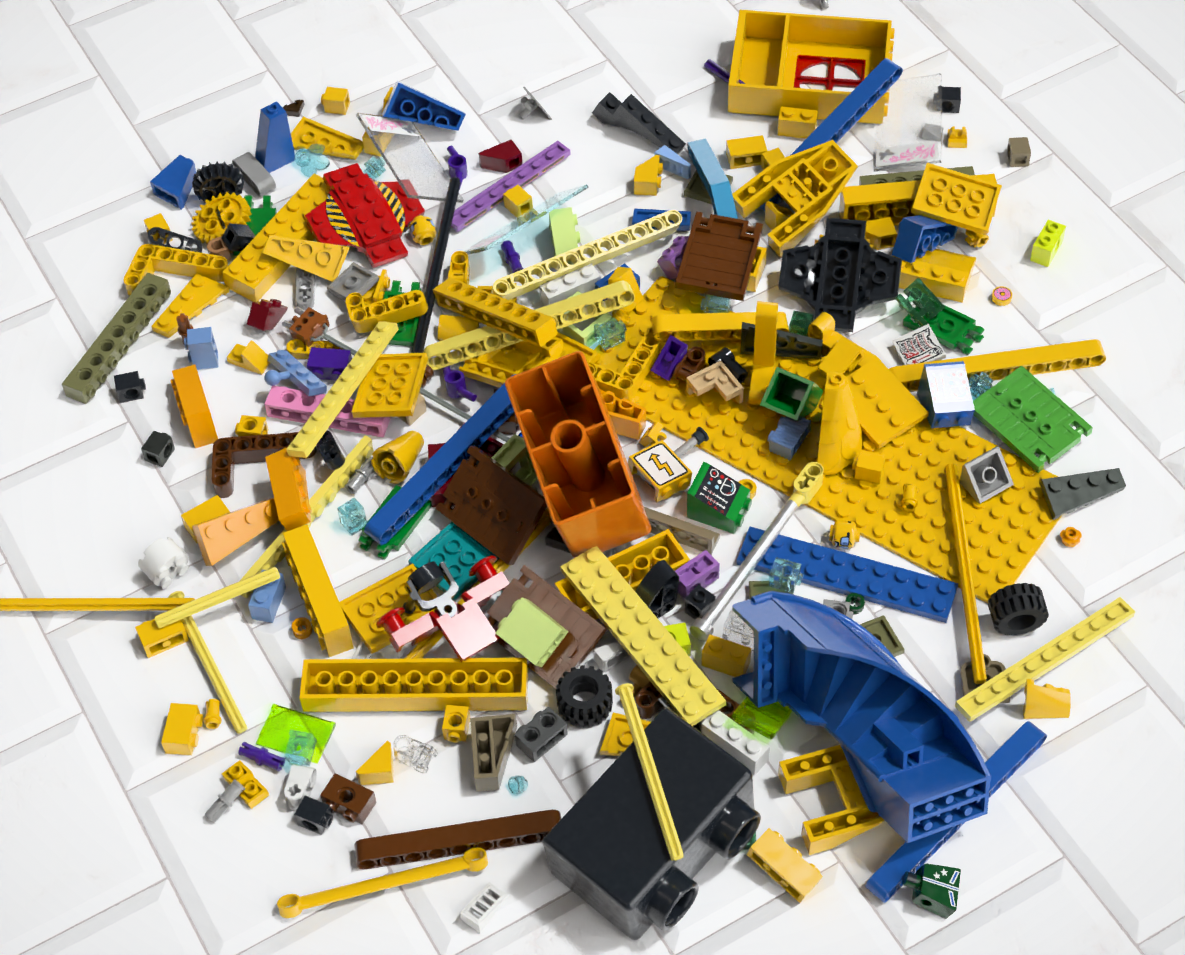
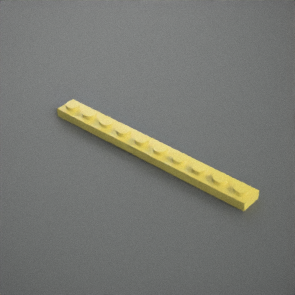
[286,321,398,458]
[240,435,373,599]
[955,597,1136,722]

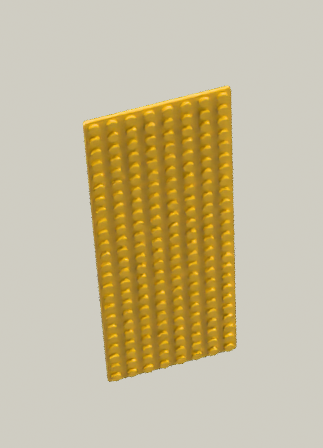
[594,276,1062,603]

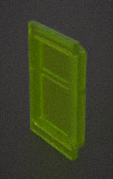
[731,696,793,739]

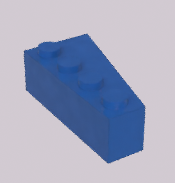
[382,81,466,131]
[892,215,958,263]

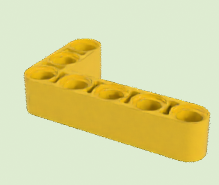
[123,244,229,296]
[749,301,778,405]
[588,323,667,401]

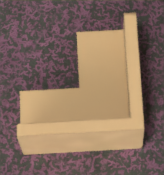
[686,361,743,404]

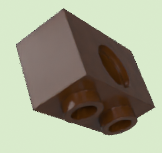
[320,773,377,824]

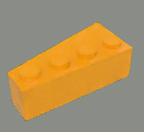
[600,389,646,440]
[192,498,279,566]

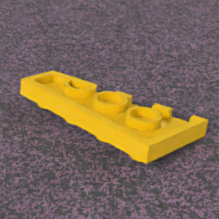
[291,116,364,160]
[262,235,350,282]
[151,273,230,338]
[600,712,651,756]

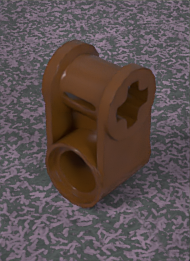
[673,346,706,381]

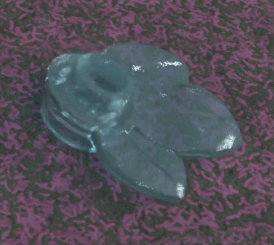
[295,144,330,178]

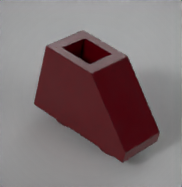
[478,139,523,173]
[247,298,288,331]

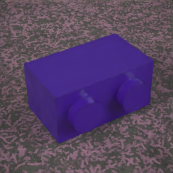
[307,347,352,381]

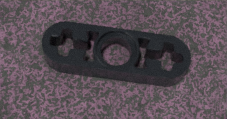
[147,227,203,253]
[317,430,345,470]

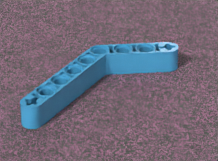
[687,138,738,219]

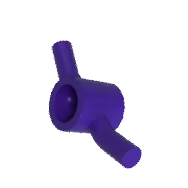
[447,145,468,190]
[442,366,477,402]

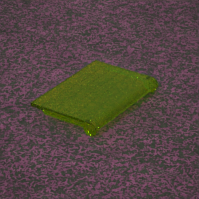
[256,703,336,764]

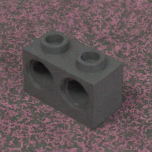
[515,706,568,763]

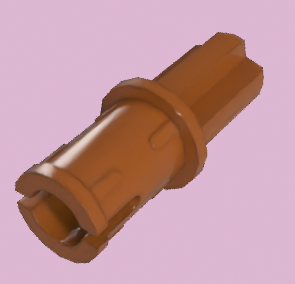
[176,313,194,345]

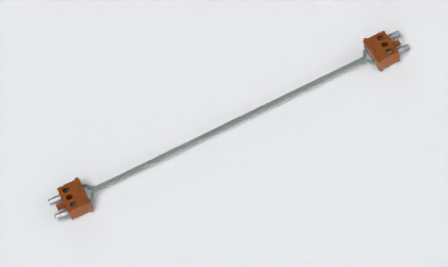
[282,307,510,442]

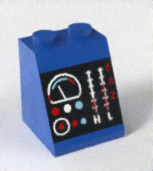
[916,361,975,428]

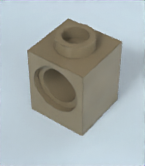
[1007,137,1031,167]

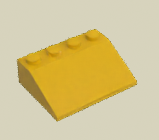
[892,249,976,303]

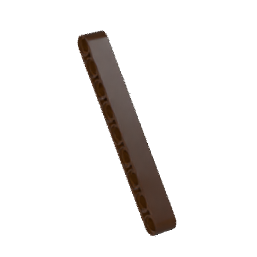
[354,809,561,869]

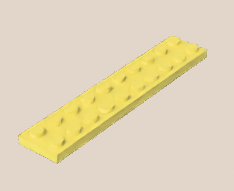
[560,546,726,726]

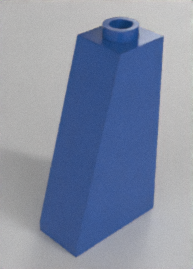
[255,101,296,173]

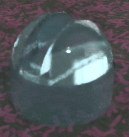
[508,775,528,795]

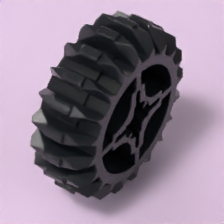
[192,161,244,204]

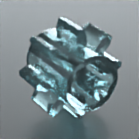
[363,156,386,179]
[968,372,993,398]

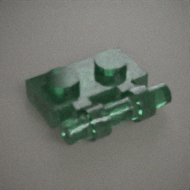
[895,278,945,327]

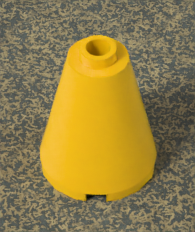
[371,431,424,484]

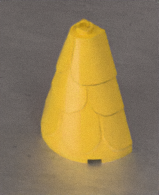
[817,372,862,475]

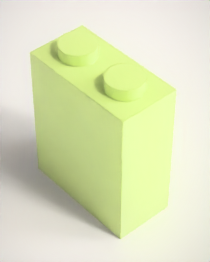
[496,597,569,667]

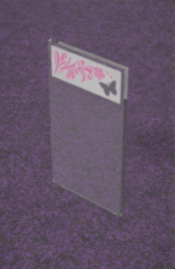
[873,73,942,172]
[356,113,464,203]

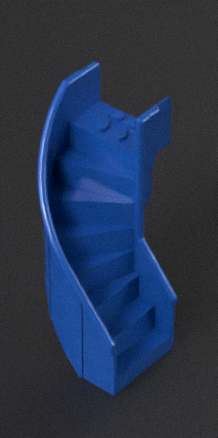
[732,591,991,843]

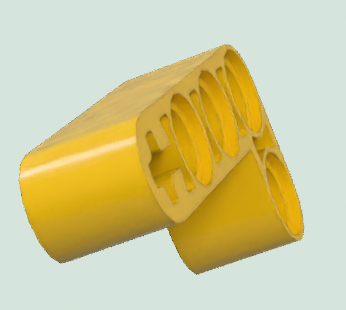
[345,290,428,333]
[808,312,877,372]

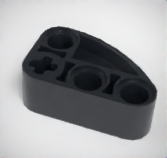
[635,560,679,619]

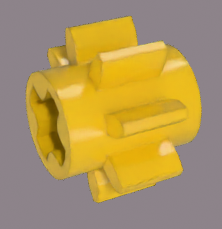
[965,229,989,248]

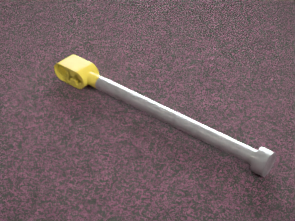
[689,462,824,642]

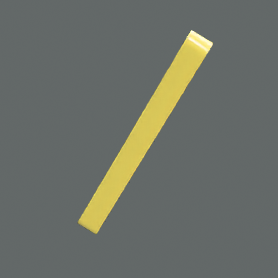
[491,210,682,300]
[423,281,635,370]

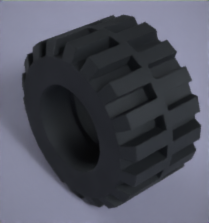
[988,583,1049,636]
[556,665,613,728]

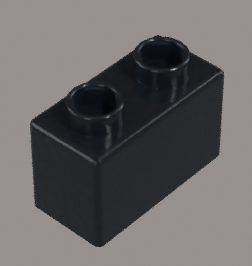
[542,708,761,940]

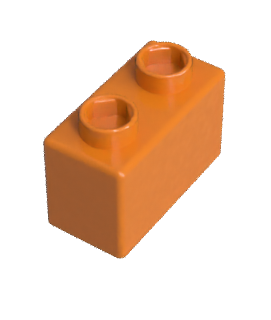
[505,351,651,558]

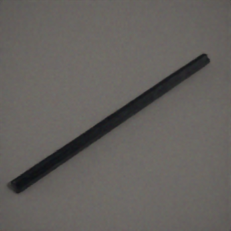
[411,177,461,353]

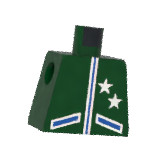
[902,863,961,919]

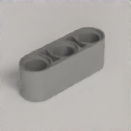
[232,152,276,196]

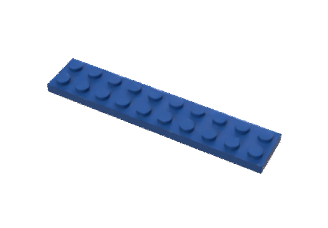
[737,526,958,623]

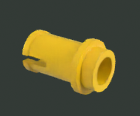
[901,483,918,511]
[203,699,222,729]

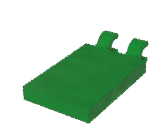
[233,195,277,256]
[383,280,421,346]
[903,296,985,355]
[358,485,432,559]

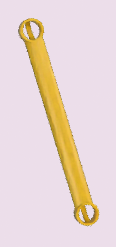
[277,847,488,918]

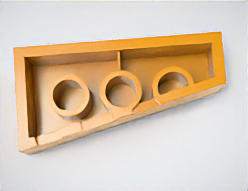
[170,364,218,448]
[265,447,312,531]

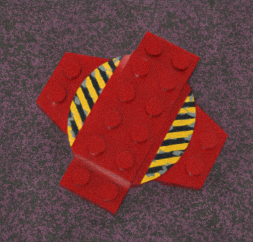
[304,163,425,268]

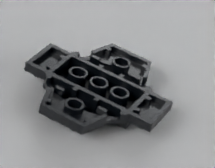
[778,218,902,333]

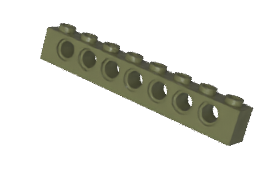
[62,273,171,404]

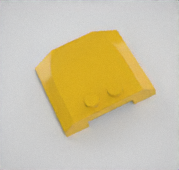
[459,337,564,388]

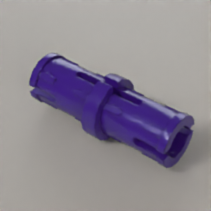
[501,240,524,273]
[238,742,285,772]

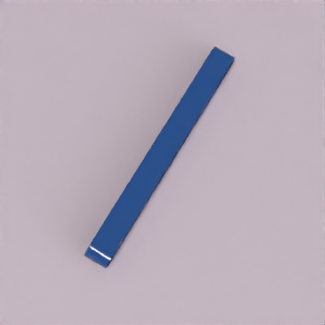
[759,58,903,211]
[364,374,517,545]
[865,720,1048,903]

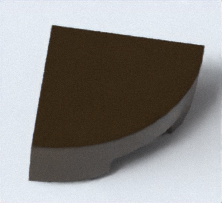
[283,100,305,117]

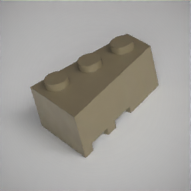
[470,714,517,792]

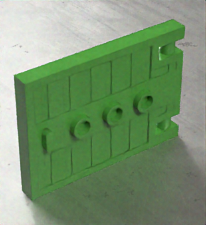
[973,366,1093,473]

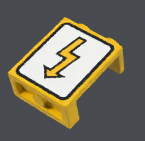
[628,440,692,503]

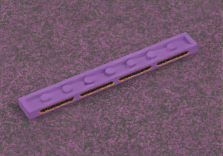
[451,140,571,232]

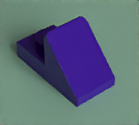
[651,335,688,381]

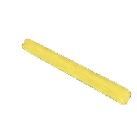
[154,567,280,628]

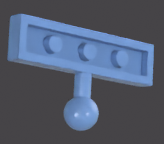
[264,350,327,396]

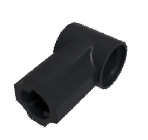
[708,347,748,384]

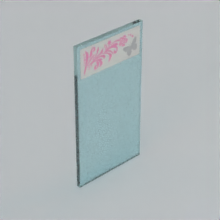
[464,184,589,255]

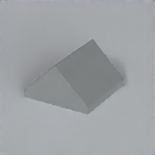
[960,446,1014,503]

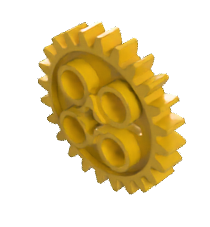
[191,192,252,244]

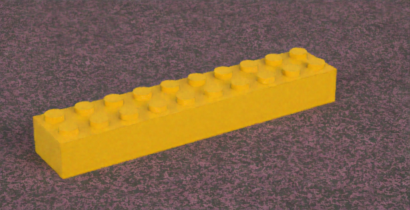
[299,658,528,712]

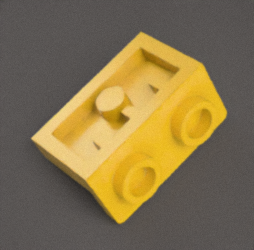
[362,269,390,305]

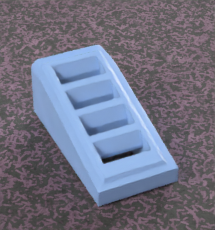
[654,145,691,179]

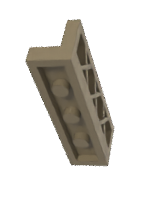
[644,507,720,555]

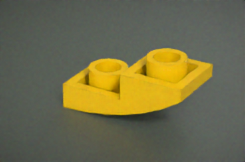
[221,760,269,809]

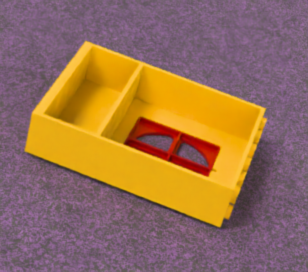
[728,10,895,124]

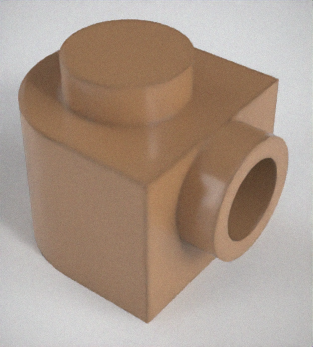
[207,236,233,260]

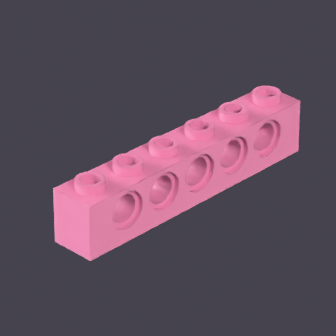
[264,386,391,438]

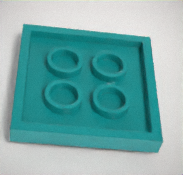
[408,522,499,601]

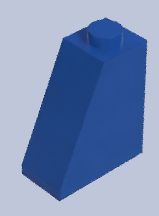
[150,155,196,210]

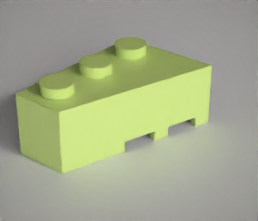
[549,207,581,265]

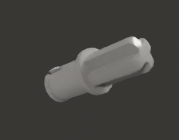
[345,457,374,494]
[205,779,246,822]

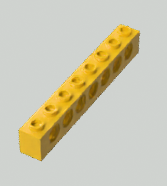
[433,277,558,347]

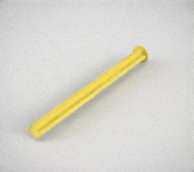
[168,591,247,734]
[615,683,684,861]

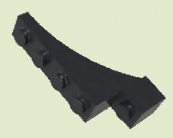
[592,92,686,154]

